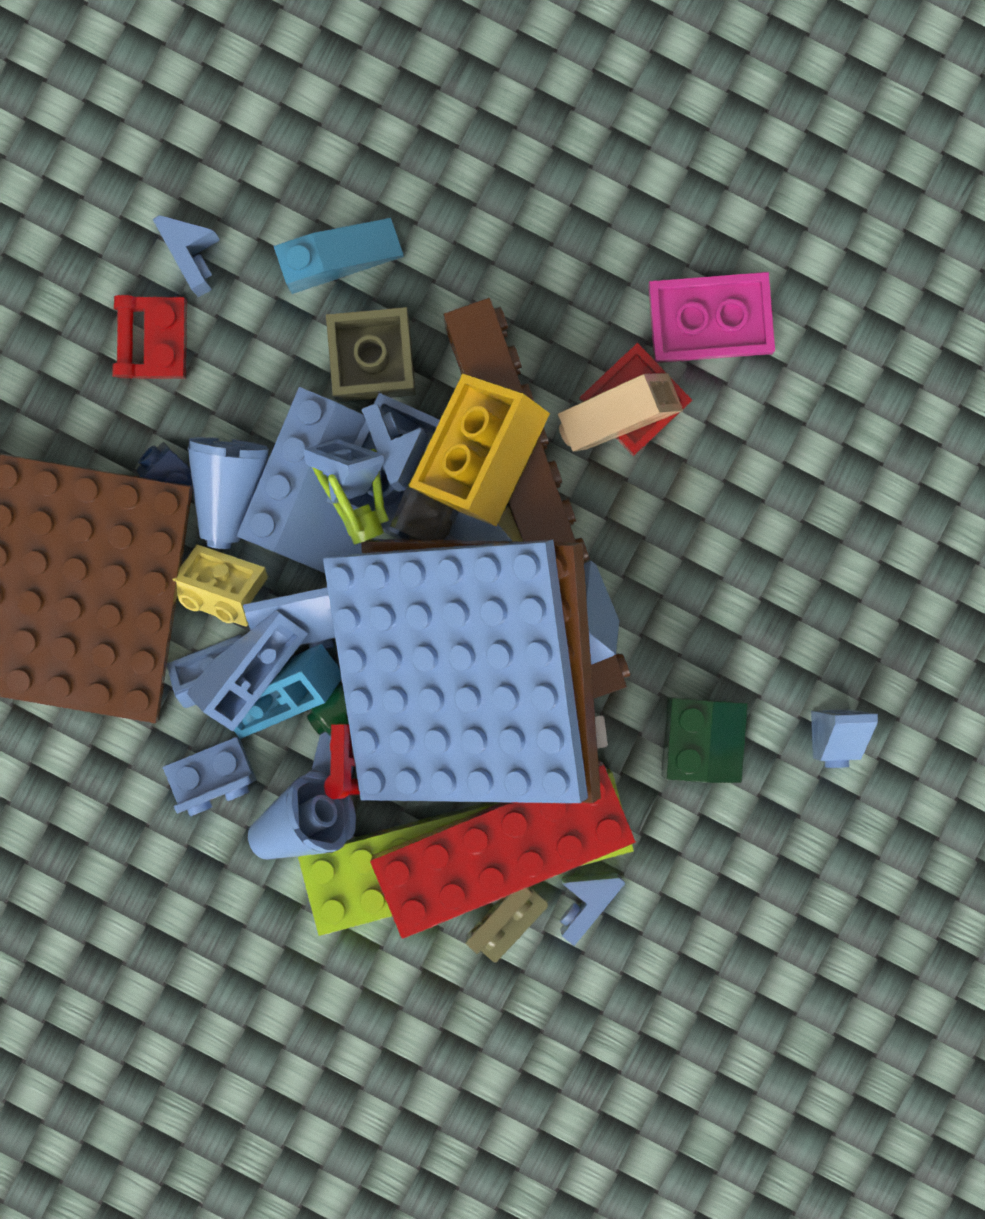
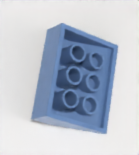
[237,387,366,573]

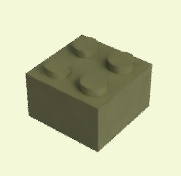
[326,307,416,402]

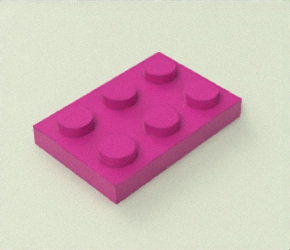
[648,272,775,363]

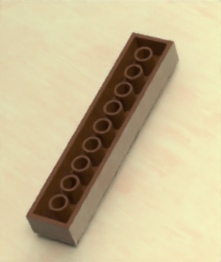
[443,298,630,699]

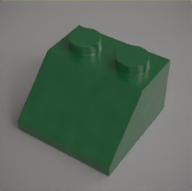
[662,697,748,783]

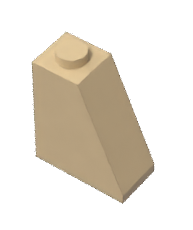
[558,373,683,451]

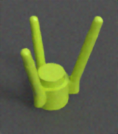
[312,449,389,545]

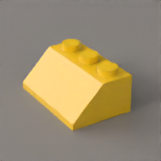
[409,374,550,527]

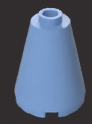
[188,437,269,549]
[248,772,356,860]

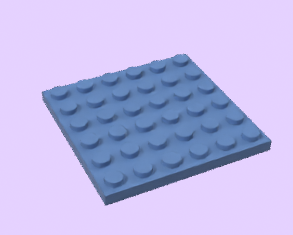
[323,540,588,803]

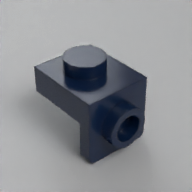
[136,442,194,494]

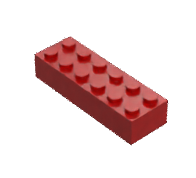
[370,761,636,939]

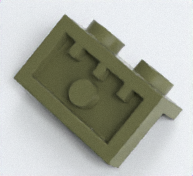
[465,886,548,962]

